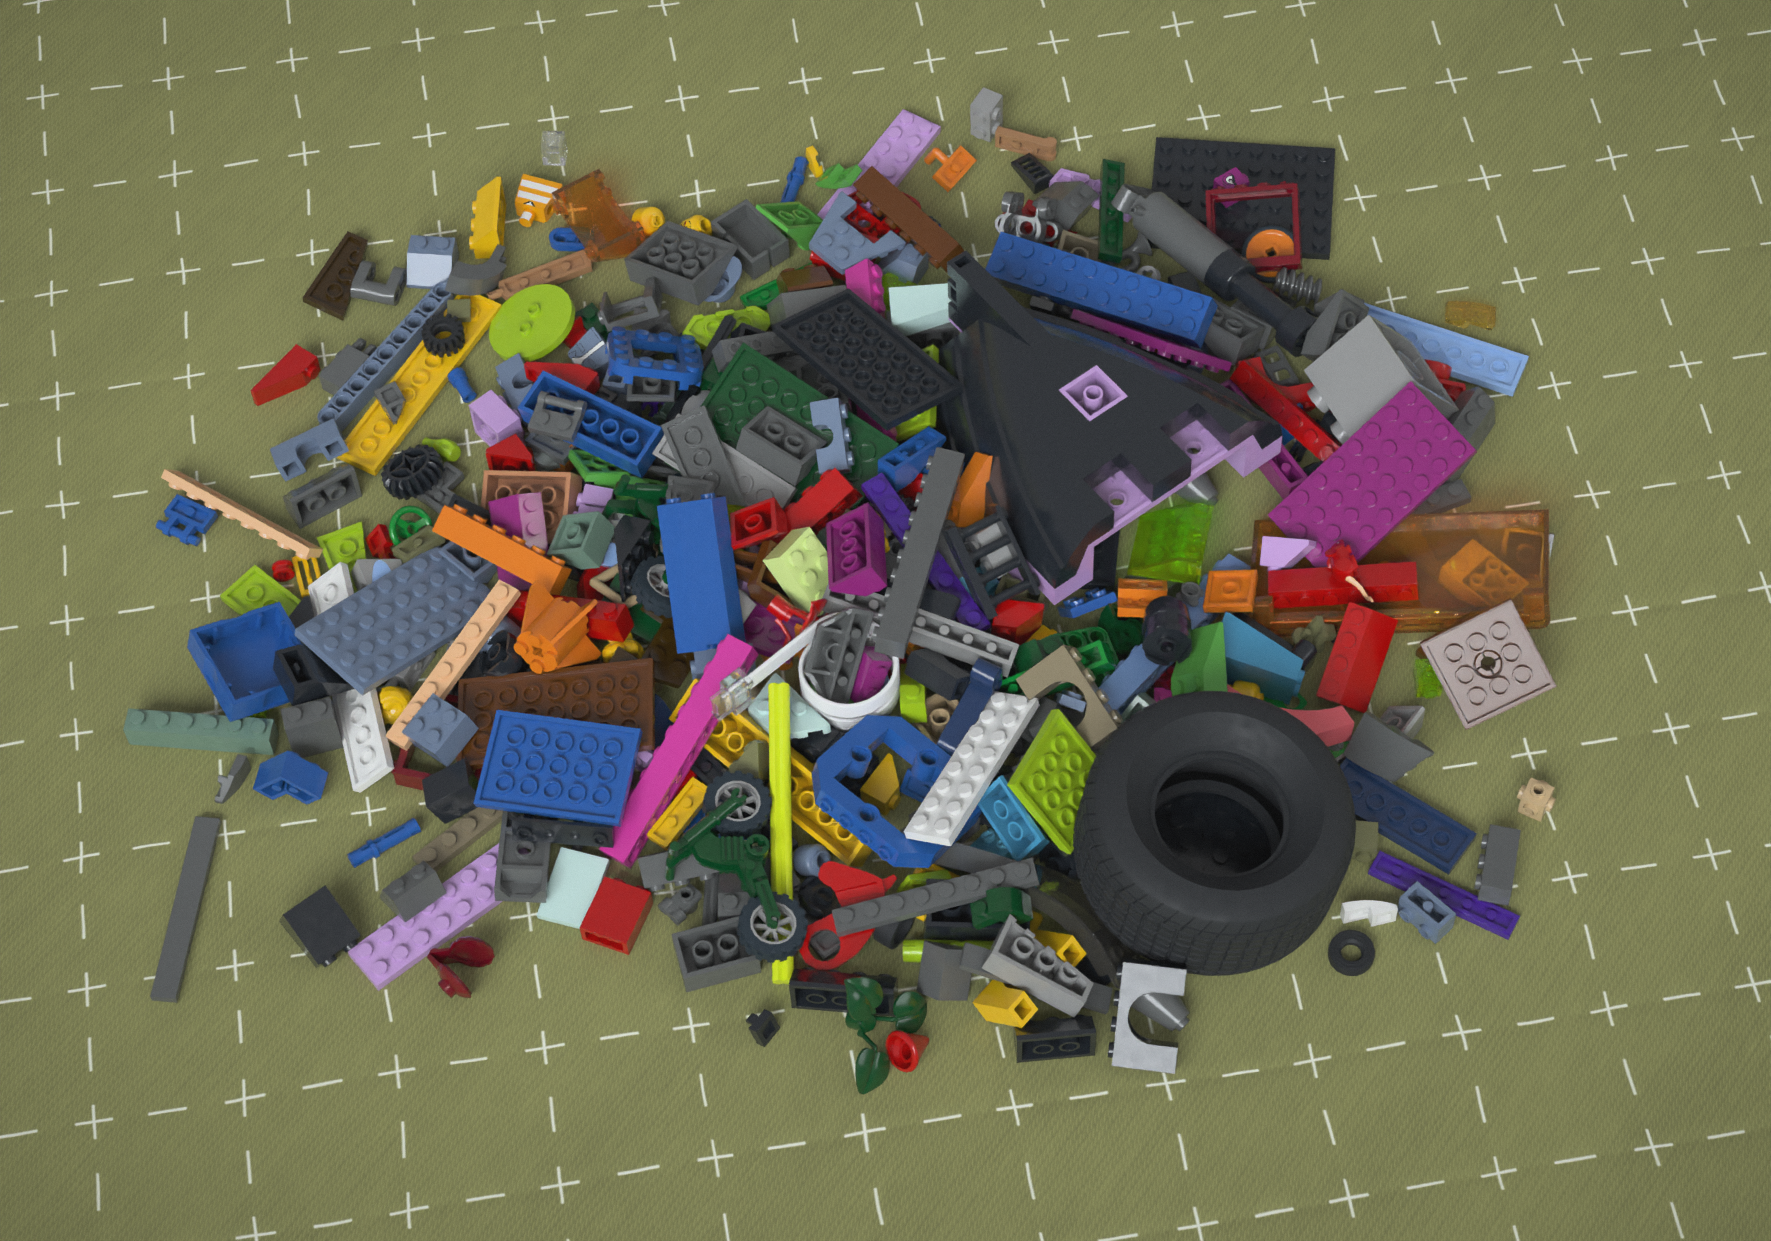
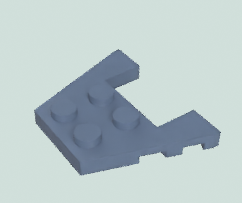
[809,191,906,275]

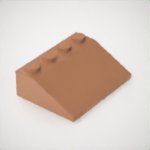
[481,470,583,544]

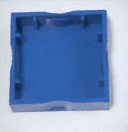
[187,602,303,722]

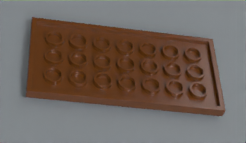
[456,658,655,770]

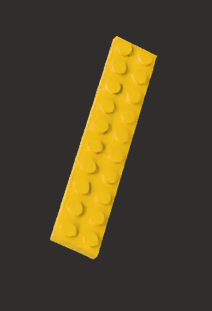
[336,294,502,476]

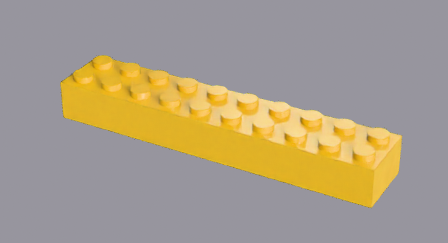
[669,678,873,867]

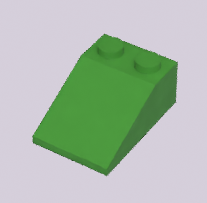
[756,201,823,251]
[1171,622,1228,696]

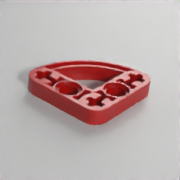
[843,191,921,238]

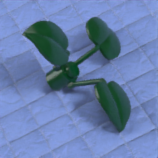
[844,977,927,1095]

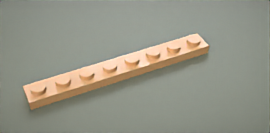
[161,469,323,560]
[386,580,521,751]

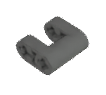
[350,260,407,306]

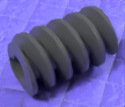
[1271,267,1322,306]

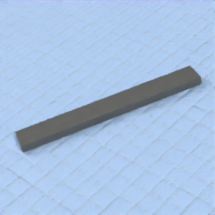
[150,816,221,1003]

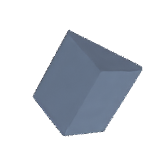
[439,541,497,584]

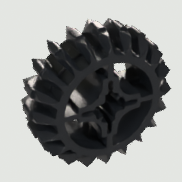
[381,444,445,500]

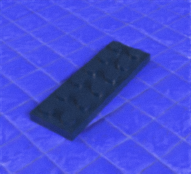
[1340,757,1477,875]

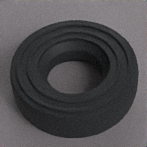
[1328,930,1375,976]

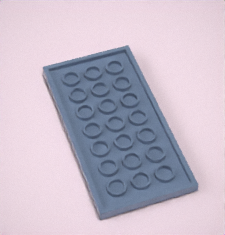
[294,546,491,696]

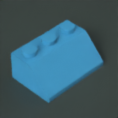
[977,775,1050,861]

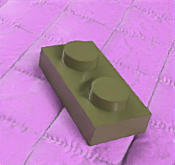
[392,525,446,563]

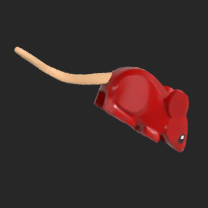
[1325,539,1374,602]

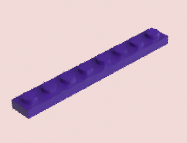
[861,473,990,631]

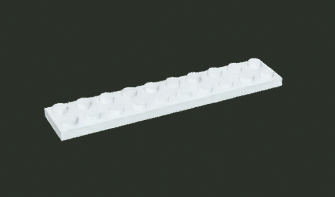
[308,562,394,793]

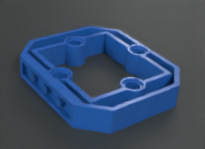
[812,715,982,868]

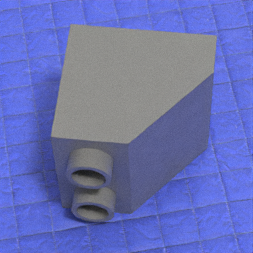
[1304,315,1459,444]

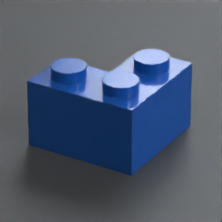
[253,751,328,805]

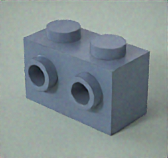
[1397,881,1456,944]

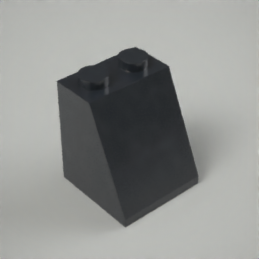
[279,885,361,968]

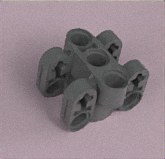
[995,191,1063,247]

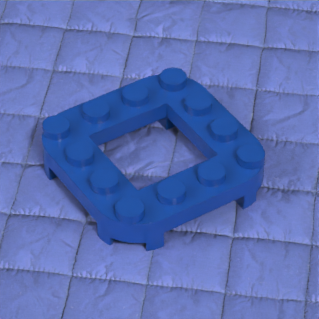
[605,326,704,390]

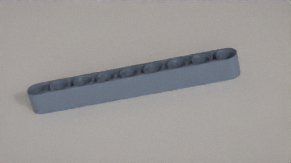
[317,282,455,432]

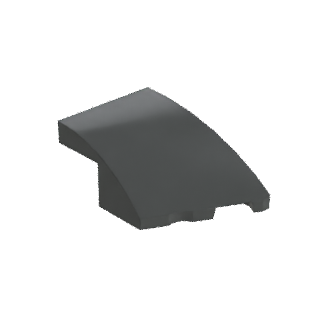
[1343,712,1434,782]

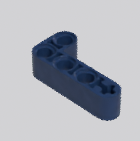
[937,658,1003,757]

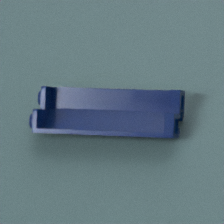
[657,493,746,654]

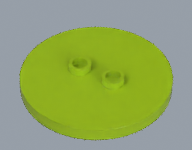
[489,284,575,362]

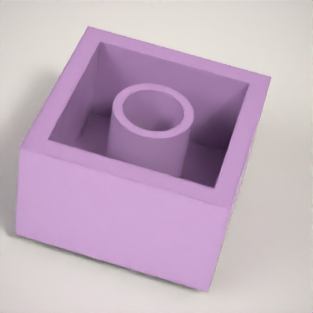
[469,390,525,447]

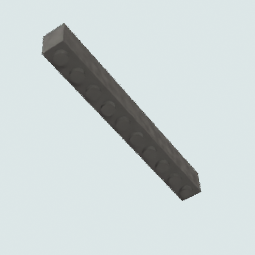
[871,447,965,659]

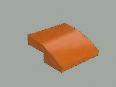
[1117,578,1168,618]

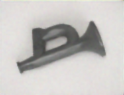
[1102,232,1153,272]

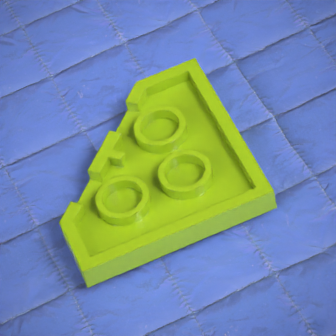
[681,306,771,350]

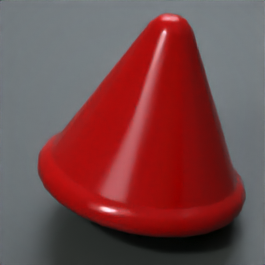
[885,1030,929,1073]

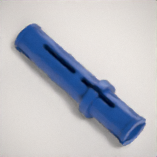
[780,156,809,203]
[347,818,421,868]

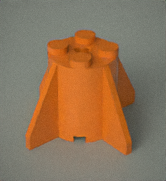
[514,580,602,674]

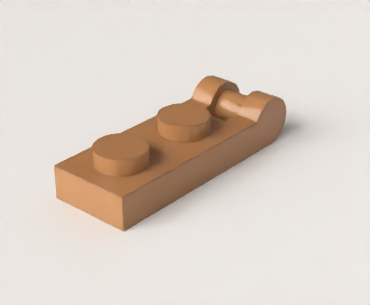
[995,126,1057,161]

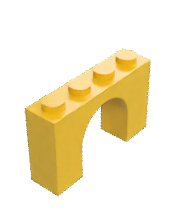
[972,929,1087,1028]

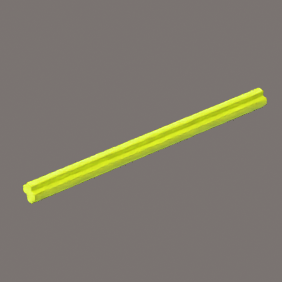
[768,682,794,985]

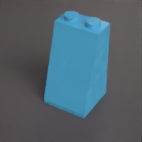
[1222,612,1305,705]

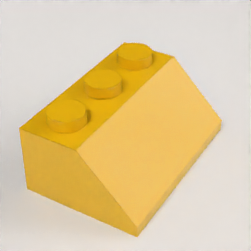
[469,177,507,259]

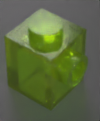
[1413,659,1443,699]

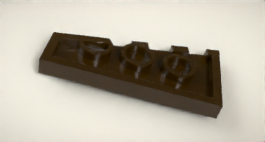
[303,231,368,321]

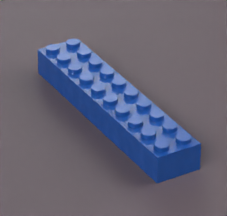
[985,232,1218,349]

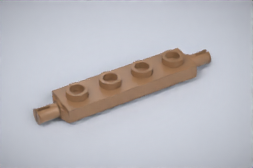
[486,250,604,300]

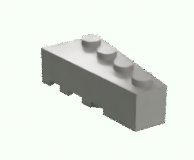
[982,914,1094,1018]

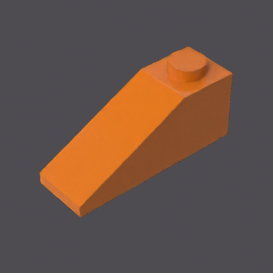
[947,452,993,527]

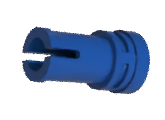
[448,368,477,403]

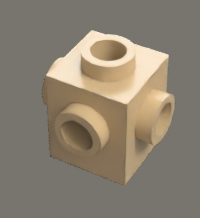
[1517,777,1556,822]

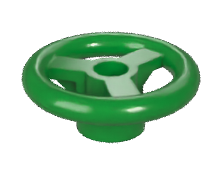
[389,505,433,546]

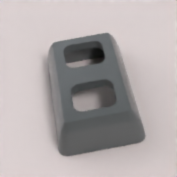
[1252,345,1300,387]

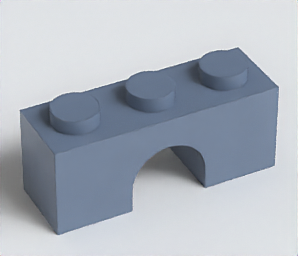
[495,353,533,426]
[810,398,855,475]
[270,418,349,482]

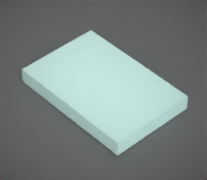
[537,847,610,929]

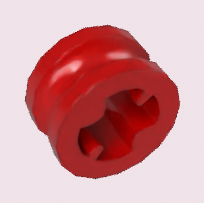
[272,560,295,582]

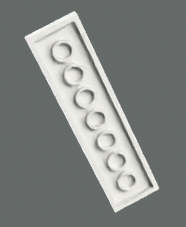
[904,691,1040,846]

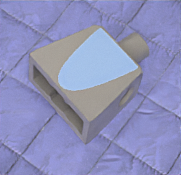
[351,559,402,591]

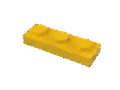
[646,777,707,851]

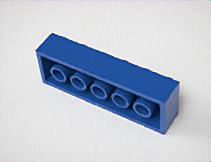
[518,371,664,479]

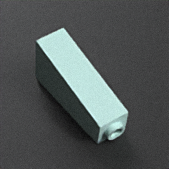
[889,283,951,336]

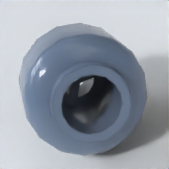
[793,844,831,877]

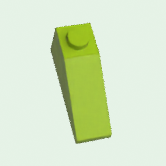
[899,664,927,723]

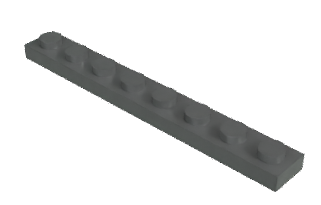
[832,858,1039,937]

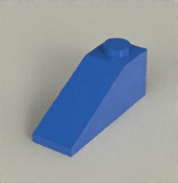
[878,426,946,492]

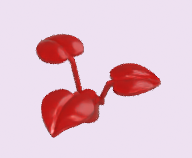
[766,594,830,648]

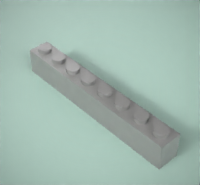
[822,583,1019,678]

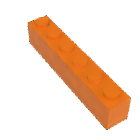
[432,504,572,595]

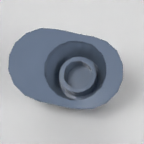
[704,256,742,303]

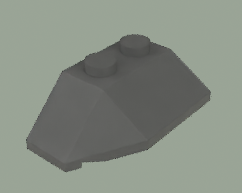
[804,607,874,704]

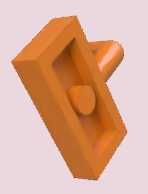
[924,145,977,192]

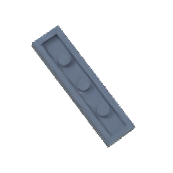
[1053,690,1086,712]

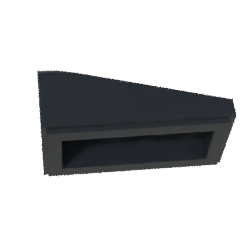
[1011,153,1054,194]

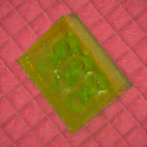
[1127,502,1214,585]

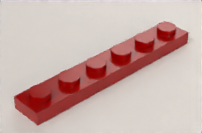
[1229,360,1342,462]

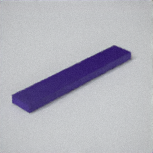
[1368,850,1520,940]

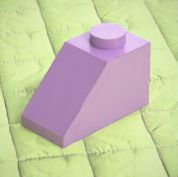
[1260,536,1317,571]

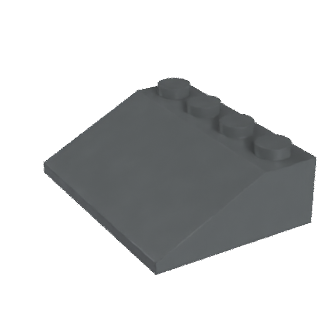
[624,221,737,306]

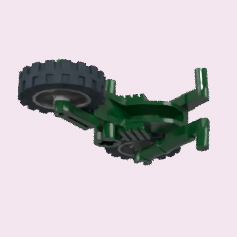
[601,473,682,618]
[665,771,808,963]

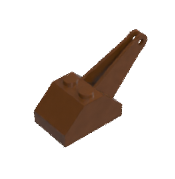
[733,540,798,617]

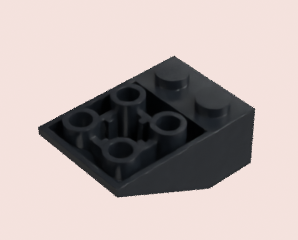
[614,515,656,603]
[273,645,355,706]

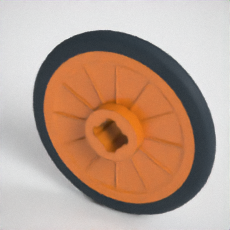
[1241,225,1296,283]

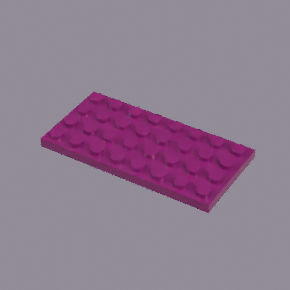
[1268,381,1477,568]

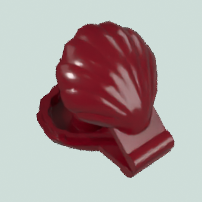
[427,936,495,998]

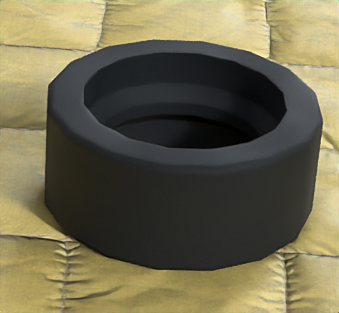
[873,917,916,950]

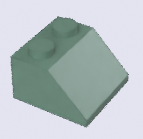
[547,511,615,569]

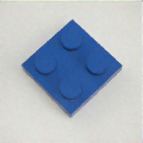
[1057,588,1118,618]

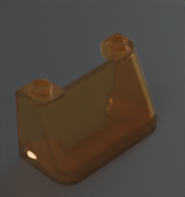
[551,169,645,262]

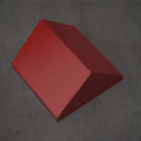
[485,433,535,471]

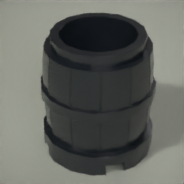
[1142,596,1192,666]

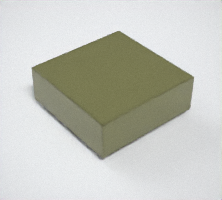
[447,299,471,322]

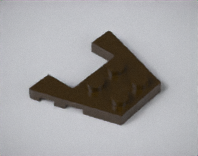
[608,605,695,689]

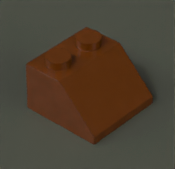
[776,264,833,294]

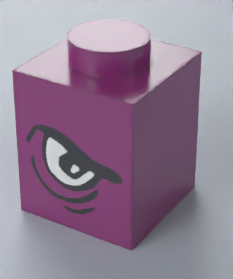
[1213,167,1250,208]

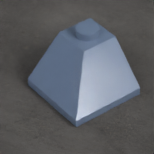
[878,243,929,292]

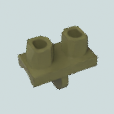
[1292,616,1336,653]

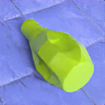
[422,437,461,462]

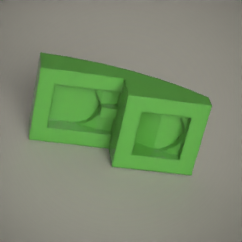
[815,163,863,189]

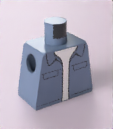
[568,327,609,380]

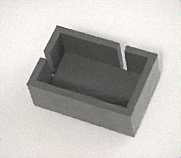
[711,199,790,280]

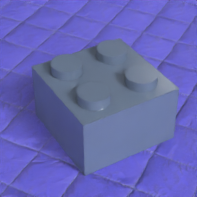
[402,693,479,767]

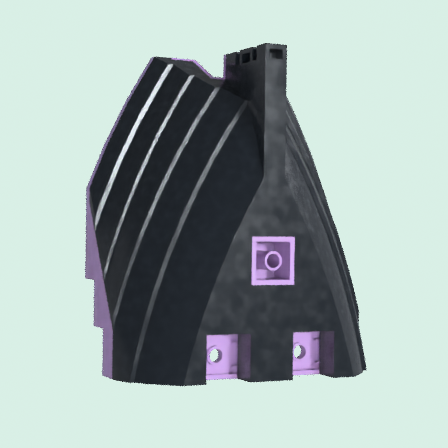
[933,250,1282,605]

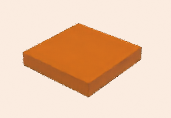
[1203,570,1258,613]

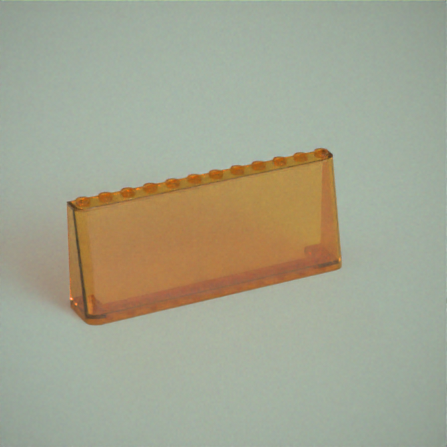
[1249,509,1550,637]

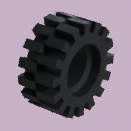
[421,313,465,357]

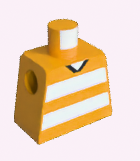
[515,174,565,227]

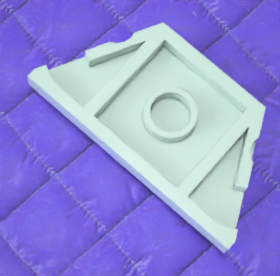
[748,673,831,739]

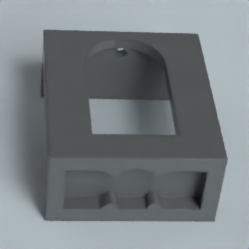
[598,277,663,332]

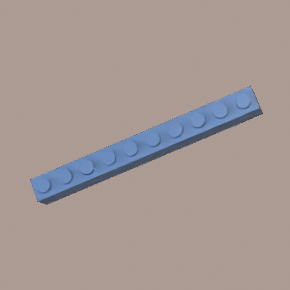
[1099,554,1253,715]

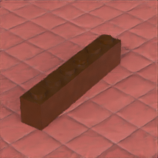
[853,166,964,273]

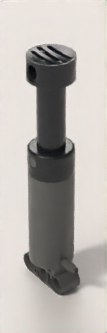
[1111,183,1319,357]

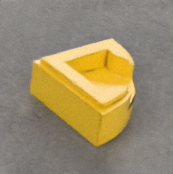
[806,146,823,178]

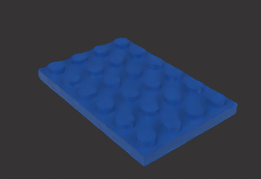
[473,710,643,827]

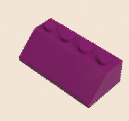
[488,492,549,591]
[826,503,887,597]

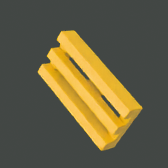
[291,556,321,599]

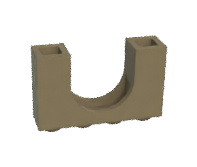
[1016,645,1123,751]

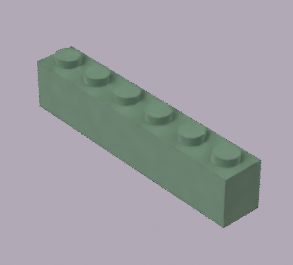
[123,708,279,755]

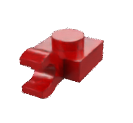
[365,524,397,559]

